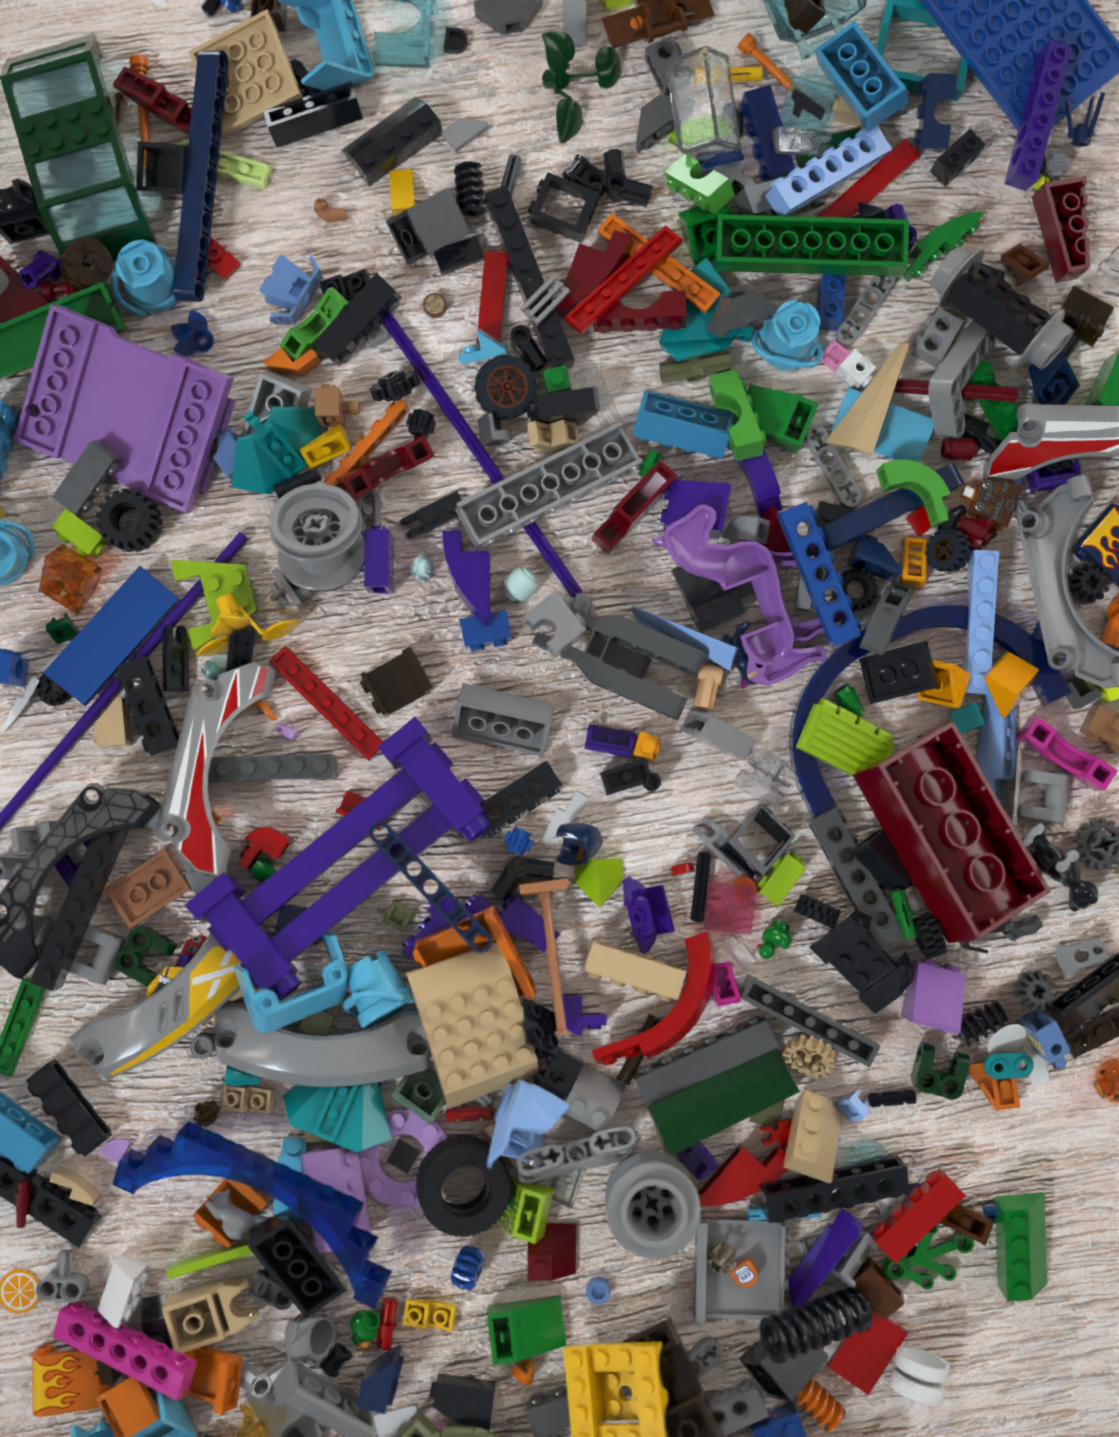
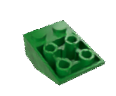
[733,384,819,453]
[487,1295,566,1365]

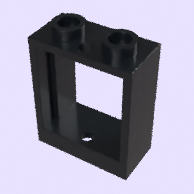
[528,172,599,243]
[719,804,796,881]

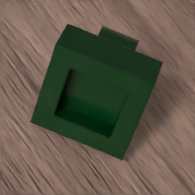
[46,613,79,645]

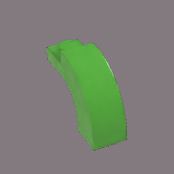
[279,287,349,361]

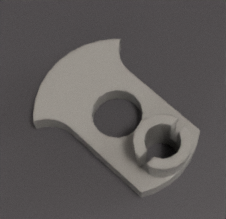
[1056,937,1107,977]

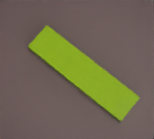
[166,1239,253,1279]

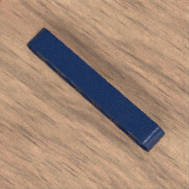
[821,462,965,551]
[369,821,492,953]

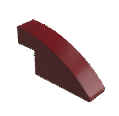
[555,230,634,318]
[591,460,677,555]

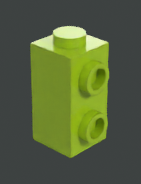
[51,508,109,559]
[757,852,807,906]

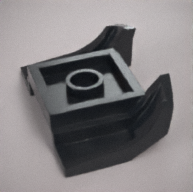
[809,910,914,1014]

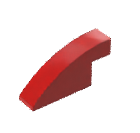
[697,1143,789,1207]

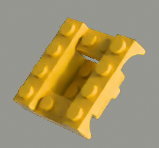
[563,1342,668,1437]

